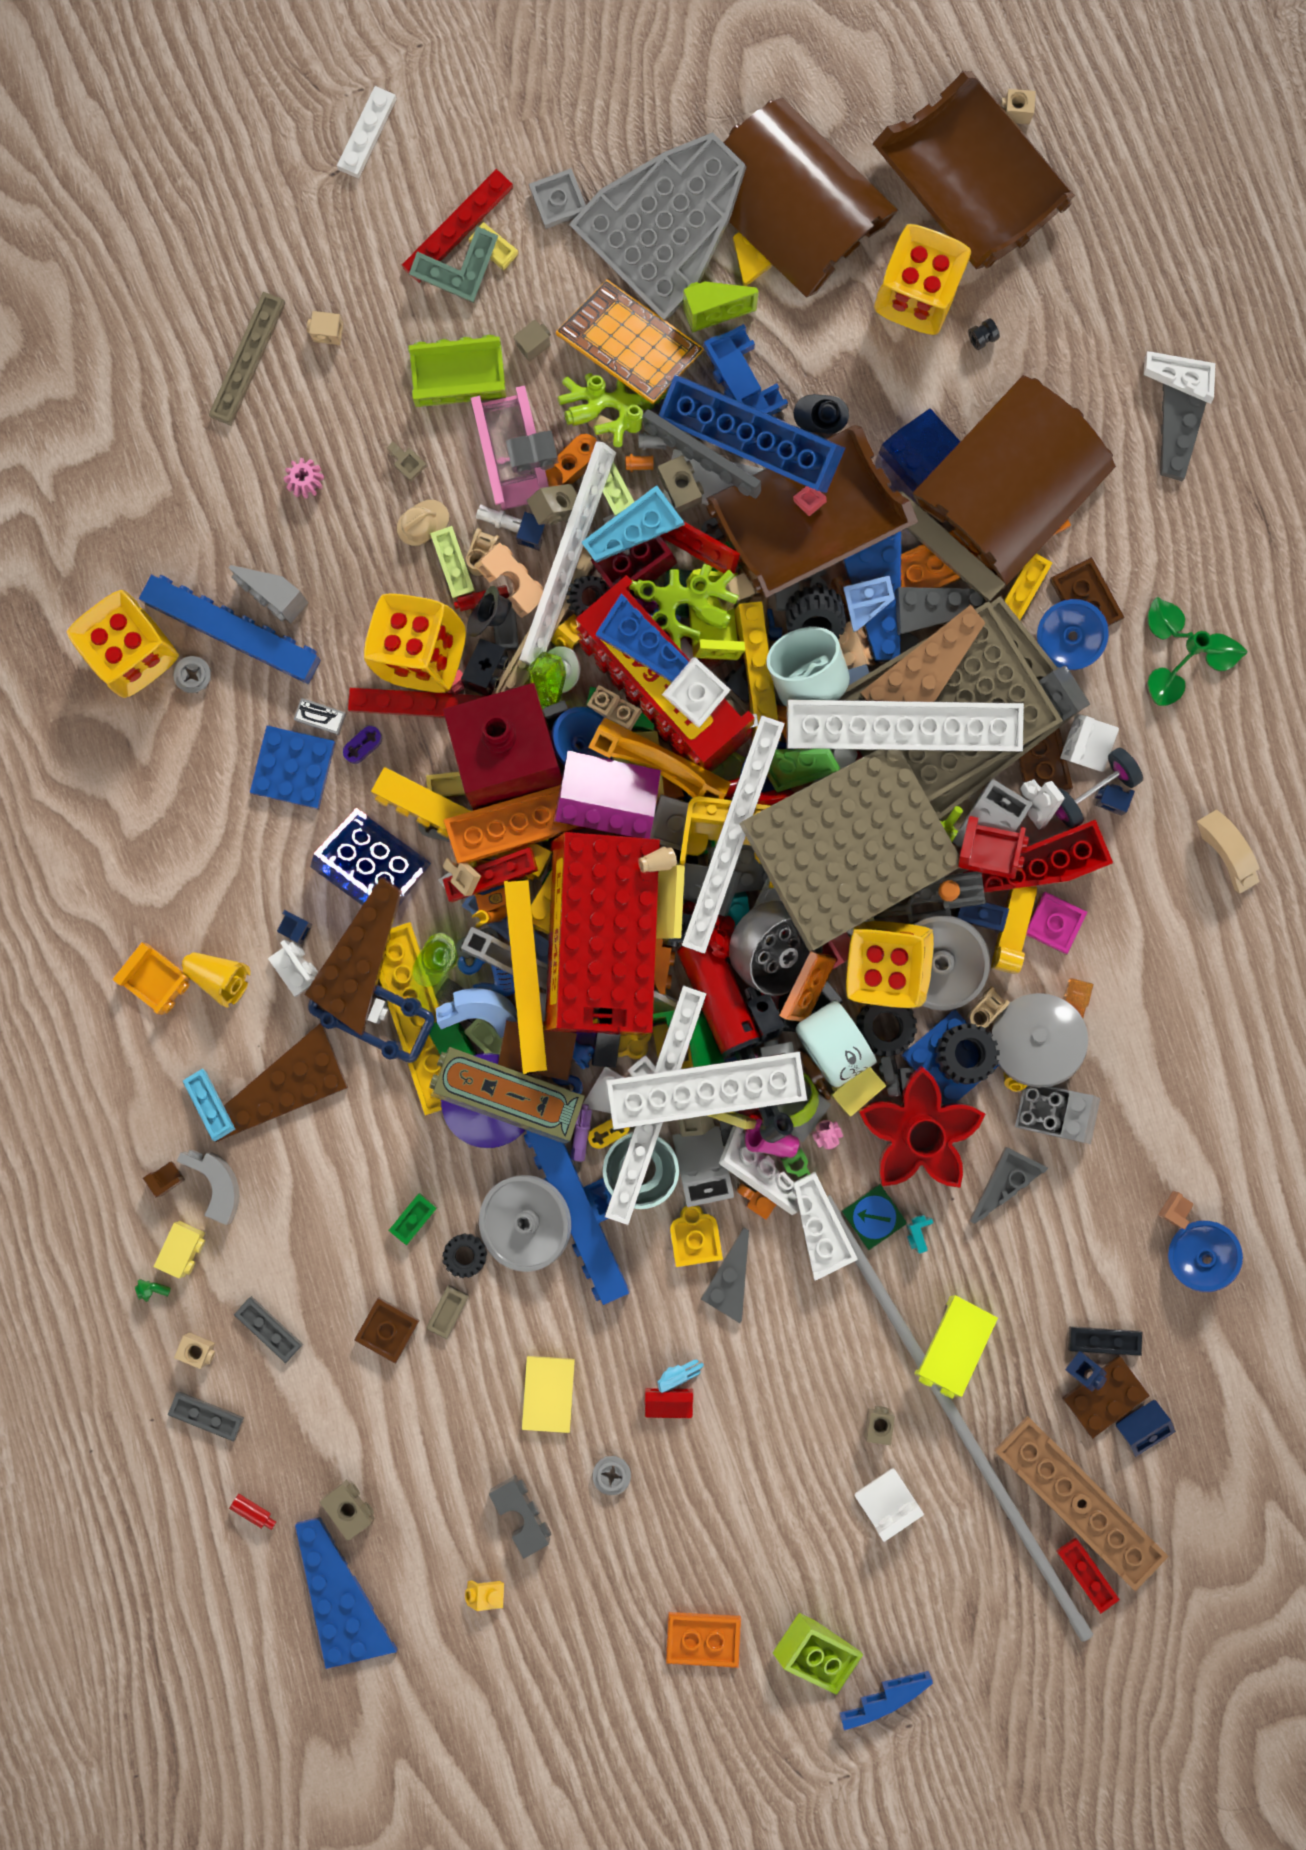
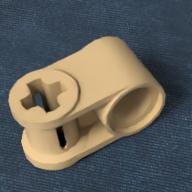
[466,528,500,576]
[966,986,1010,1028]

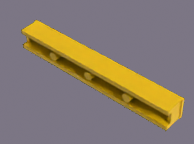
[504,880,547,1074]

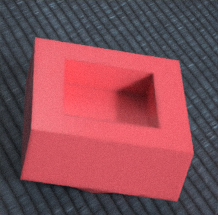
[793,486,827,516]
[447,669,464,694]

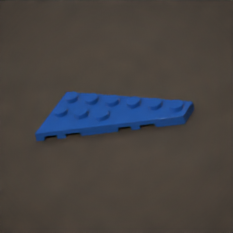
[843,531,901,662]
[295,1517,398,1669]

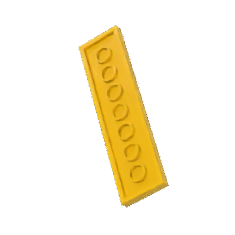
[379,922,442,1116]

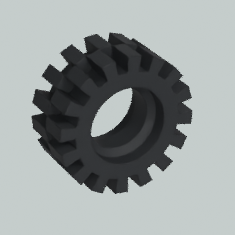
[566,576,610,616]
[442,1233,487,1278]

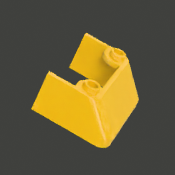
[680,796,774,889]

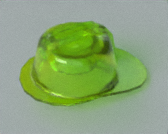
[413,933,458,987]

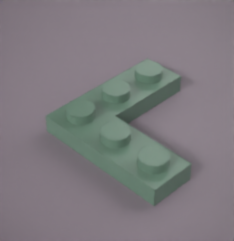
[409,226,498,303]

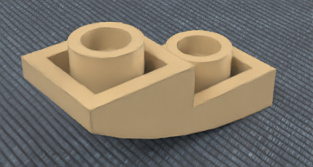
[587,685,642,731]

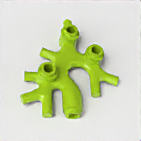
[557,373,668,447]
[629,564,739,649]

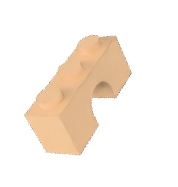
[474,543,544,618]

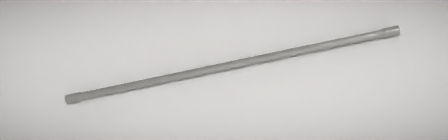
[827,1195,1093,1642]

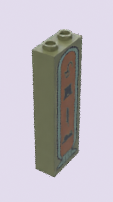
[429,1047,585,1144]

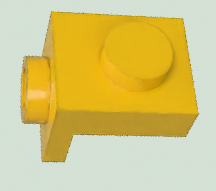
[551,614,580,650]
[465,1580,504,1611]

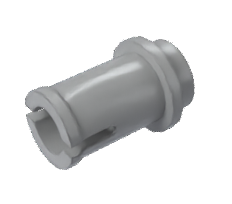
[638,432,667,450]

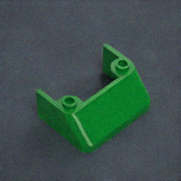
[653,1009,725,1068]

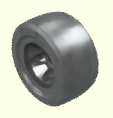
[729,901,823,996]

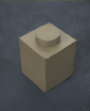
[514,320,551,362]

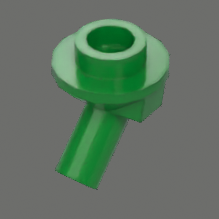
[135,1279,171,1302]

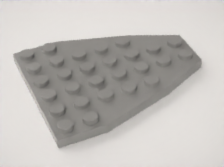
[569,132,746,321]

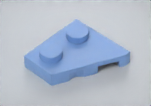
[843,576,895,632]

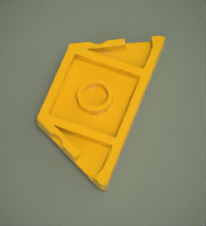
[733,232,773,286]

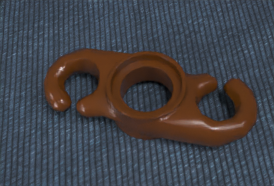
[797,1048,831,1100]

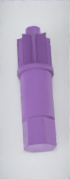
[571,1104,592,1162]

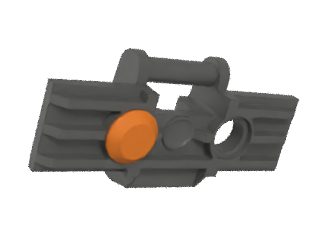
[874,871,986,925]

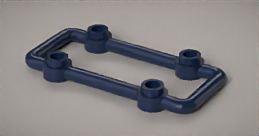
[308,985,435,1063]

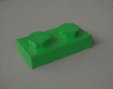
[388,1193,438,1246]

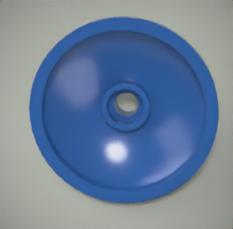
[1037,599,1109,670]
[551,707,612,766]
[1168,1221,1243,1292]

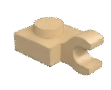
[443,858,481,896]

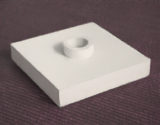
[662,657,730,727]

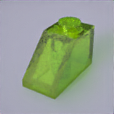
[527,651,567,707]

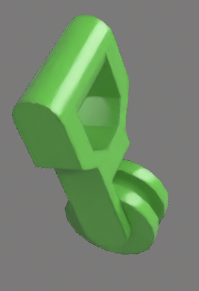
[781,1148,810,1178]

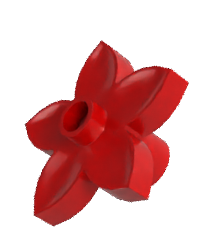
[858,1066,986,1188]

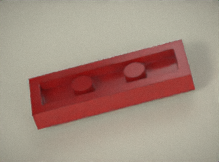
[1056,1537,1120,1614]

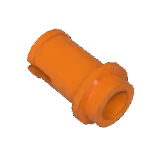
[625,454,654,473]

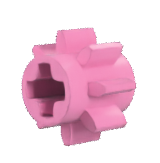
[812,1120,843,1149]

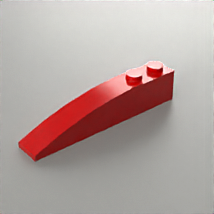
[963,819,1113,893]

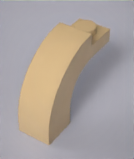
[1197,809,1260,894]

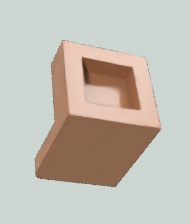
[1158,1191,1193,1230]

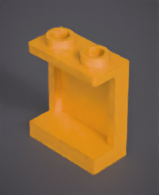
[112,942,190,1015]

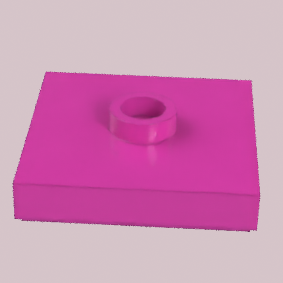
[1026,892,1087,955]

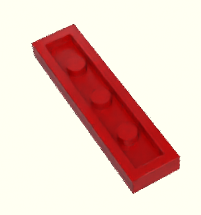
[660,522,740,574]
[442,847,538,903]

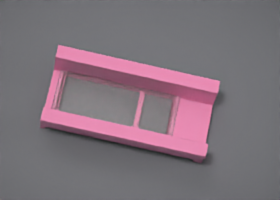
[471,386,549,510]

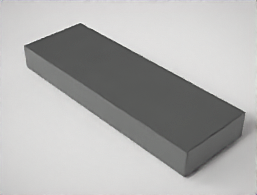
[234,1296,303,1364]
[168,1391,244,1442]

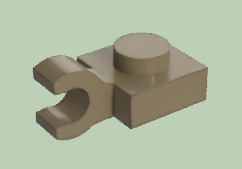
[387,442,427,482]

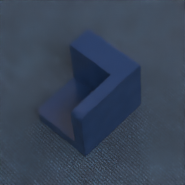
[516,512,545,551]
[277,910,313,945]

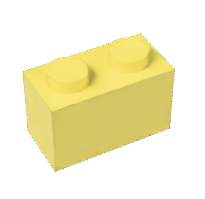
[831,1067,886,1117]
[154,1221,205,1279]

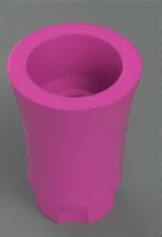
[745,1119,800,1158]

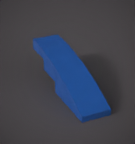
[840,1671,933,1731]

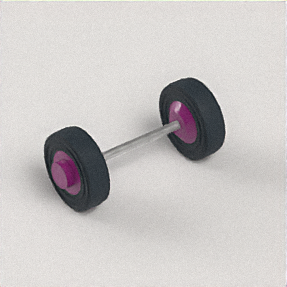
[1055,747,1143,829]

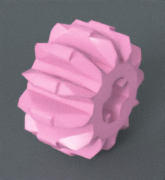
[284,458,324,499]

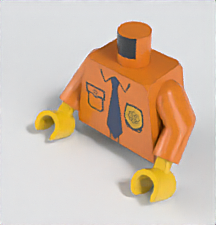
[468,859,525,928]

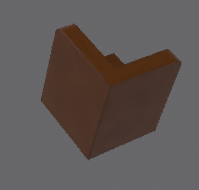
[143,1161,185,1198]

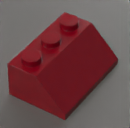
[591,536,678,596]

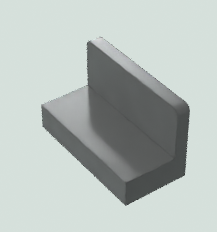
[1039,666,1090,722]

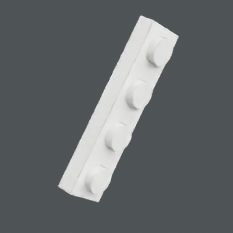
[337,86,397,179]

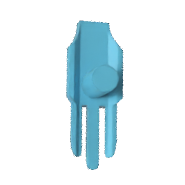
[657,1359,704,1393]

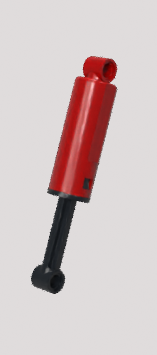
[677,943,793,1143]

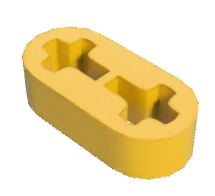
[588,1119,630,1149]

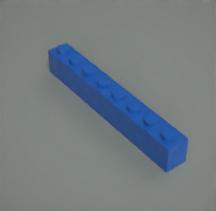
[139,574,321,685]
[524,1130,630,1305]

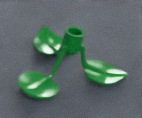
[1147,597,1248,706]

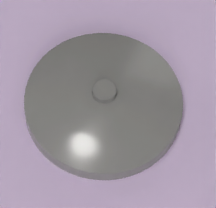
[914,916,990,1010]
[991,993,1088,1087]
[479,1175,571,1272]

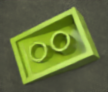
[683,281,759,333]
[772,1613,863,1695]

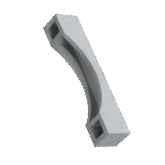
[461,927,548,991]

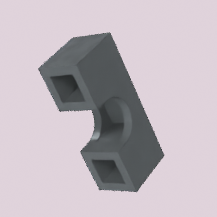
[489,1475,552,1559]

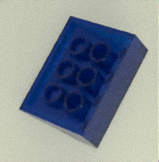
[878,408,961,492]
[310,808,431,907]

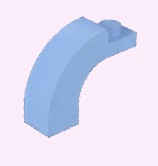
[436,988,518,1038]

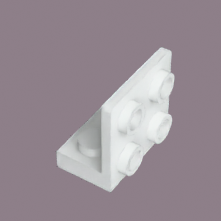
[1060,714,1119,772]
[268,940,318,997]
[855,1468,924,1542]

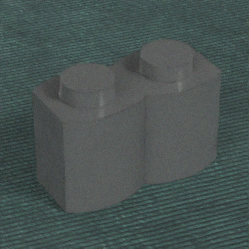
[506,431,559,475]

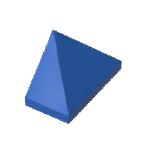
[584,1178,612,1223]

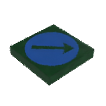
[841,1184,908,1250]

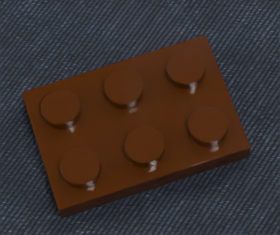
[1062,1355,1150,1439]

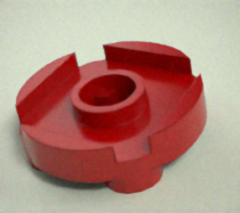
[708,914,735,959]

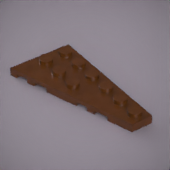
[304,877,402,1035]
[215,1023,348,1142]

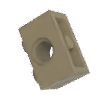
[657,455,704,514]
[526,484,577,525]
[320,1479,375,1541]

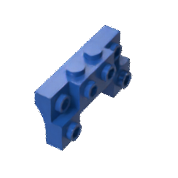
[703,324,788,416]

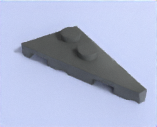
[969,1147,1048,1224]
[701,1227,749,1323]

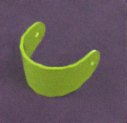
[789,1073,819,1127]

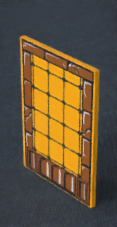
[556,279,704,404]

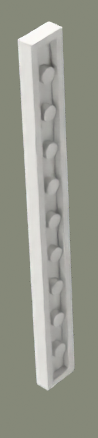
[519,441,616,669]
[682,716,785,954]
[605,986,706,1225]

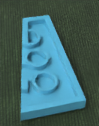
[581,485,685,563]

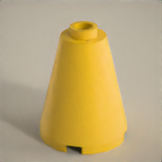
[182,952,251,1008]

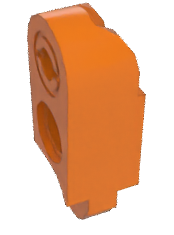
[545,434,598,487]

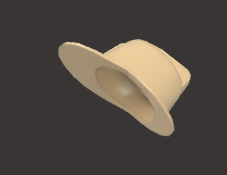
[397,500,449,546]

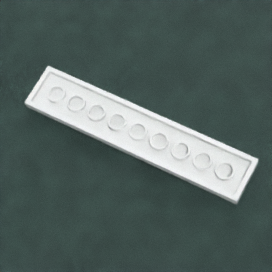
[786,700,1024,752]

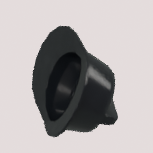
[793,394,849,434]
[467,586,512,637]

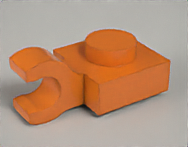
[736,1183,777,1220]

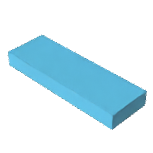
[183,1069,235,1141]

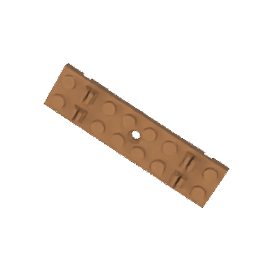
[994,1416,1169,1592]

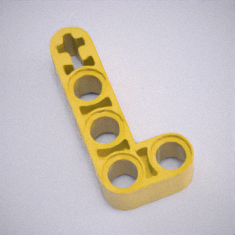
[991,886,1037,974]

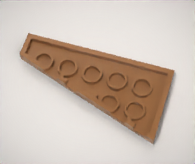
[860,605,985,702]

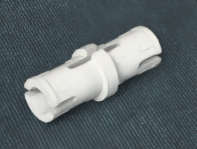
[476,504,522,533]

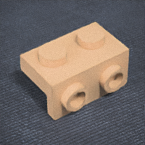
[838,621,876,670]

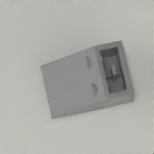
[228,565,309,624]
[952,779,1033,848]
[1015,1086,1101,1145]
[672,1126,734,1207]

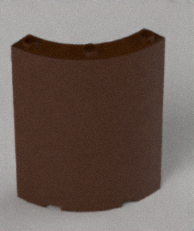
[872,71,1075,270]
[723,97,898,298]
[912,375,1116,585]
[706,425,918,598]

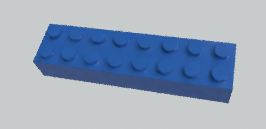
[659,375,845,493]

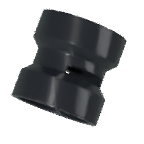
[968,318,1000,350]

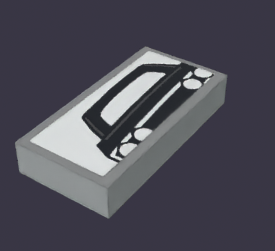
[294,698,346,736]

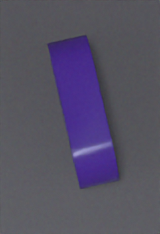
[343,726,383,764]

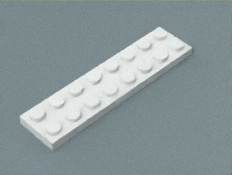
[607,1052,807,1129]

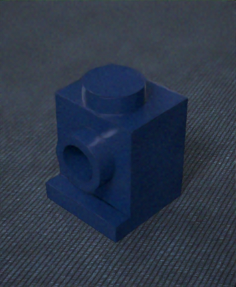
[1095,784,1135,816]
[1065,1351,1107,1392]

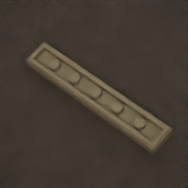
[209,291,285,426]
[901,491,1005,602]

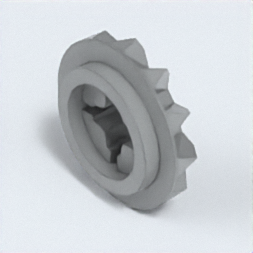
[173,656,211,693]
[593,1456,631,1495]

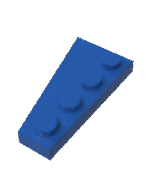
[595,594,689,683]

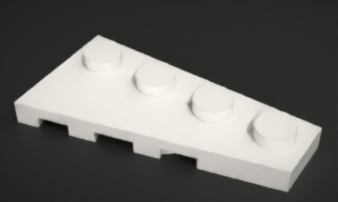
[719,1126,799,1215]
[793,1172,858,1281]

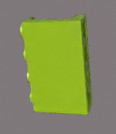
[408,335,507,407]

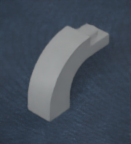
[177,1150,240,1225]

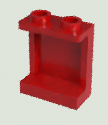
[958,816,1029,879]

